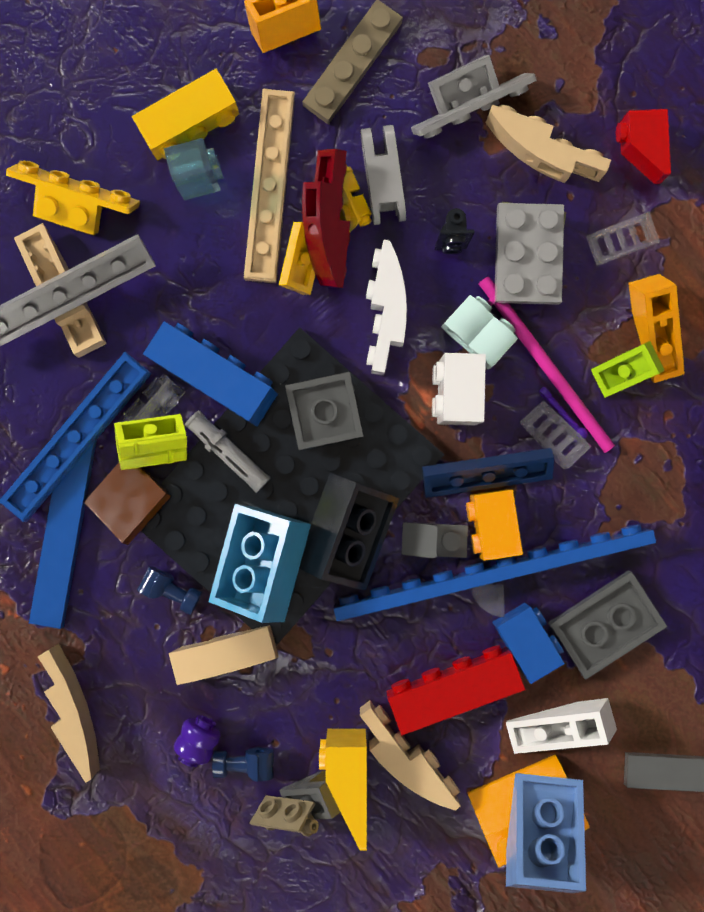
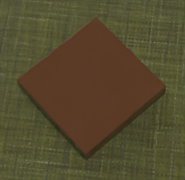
[84,463,171,545]

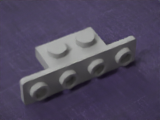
[411,55,537,139]

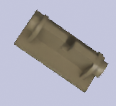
[250,795,319,837]

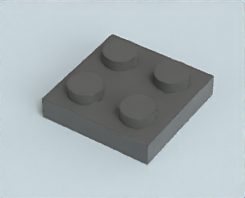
[285,372,363,450]

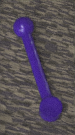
[538,387,588,440]

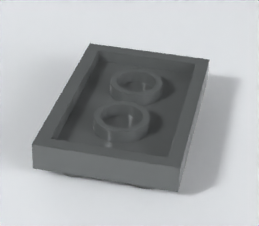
[548,571,667,680]

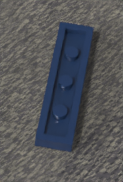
[422,448,554,498]

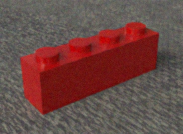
[387,645,525,736]

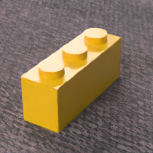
[131,68,239,161]

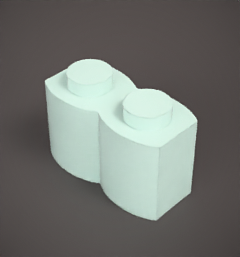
[441,295,518,370]

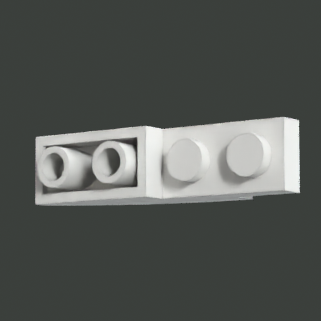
[366,240,407,376]

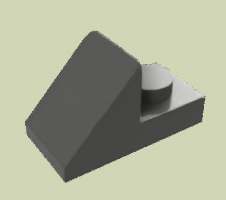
[401,522,468,558]
[279,771,340,819]

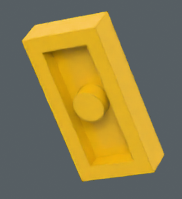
[279,222,315,295]

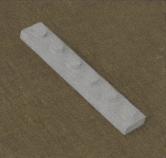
[0,234,156,346]

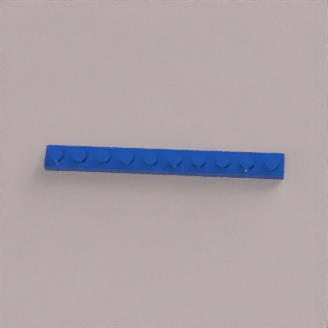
[333,524,656,621]

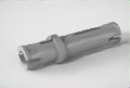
[184,410,271,493]

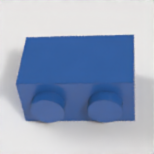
[492,603,565,684]

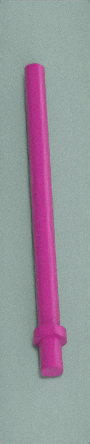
[479,276,615,453]

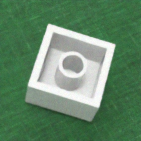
[432,353,486,425]

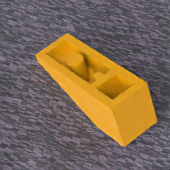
[629,274,685,383]

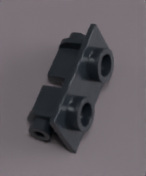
[435,208,474,254]

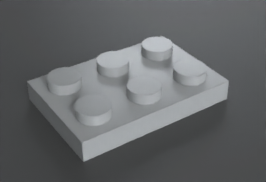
[494,203,564,305]

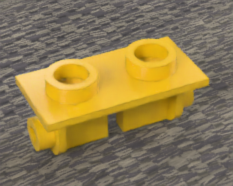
[340,167,372,233]

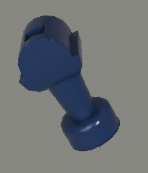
[137,566,202,615]
[212,747,274,782]

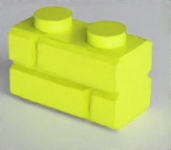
[114,414,187,470]

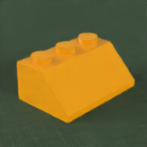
[467,755,590,868]

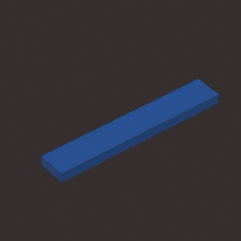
[0,352,152,522]
[29,440,97,629]

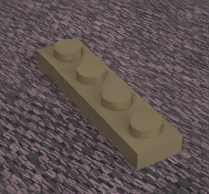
[302,0,403,125]

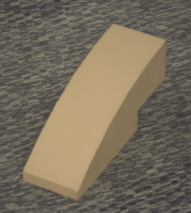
[168,625,279,685]

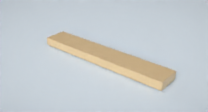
[244,89,295,284]

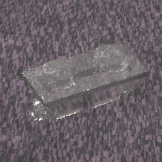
[121,373,185,422]

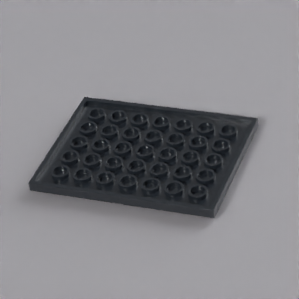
[141,327,444,646]

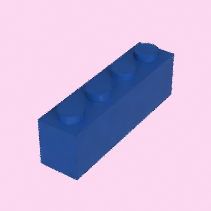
[143,321,278,426]

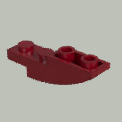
[302,149,350,288]

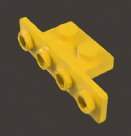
[6,161,140,236]

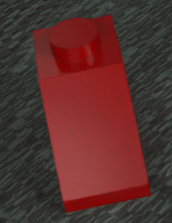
[616,109,671,184]

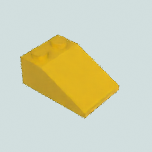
[319,729,367,851]

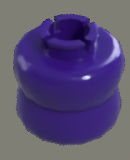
[174,715,221,767]

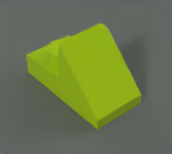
[591,341,665,398]

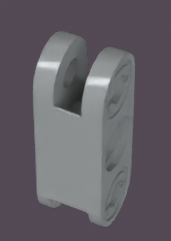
[361,125,406,225]

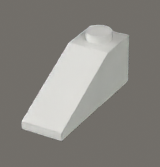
[506,698,617,754]

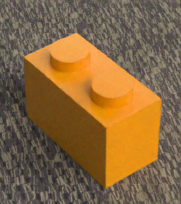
[244,0,321,53]
[466,489,523,561]

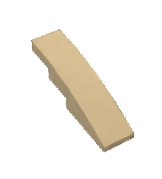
[14,223,107,358]
[38,644,100,783]

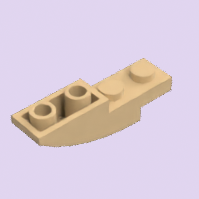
[486,104,611,183]
[360,700,461,811]

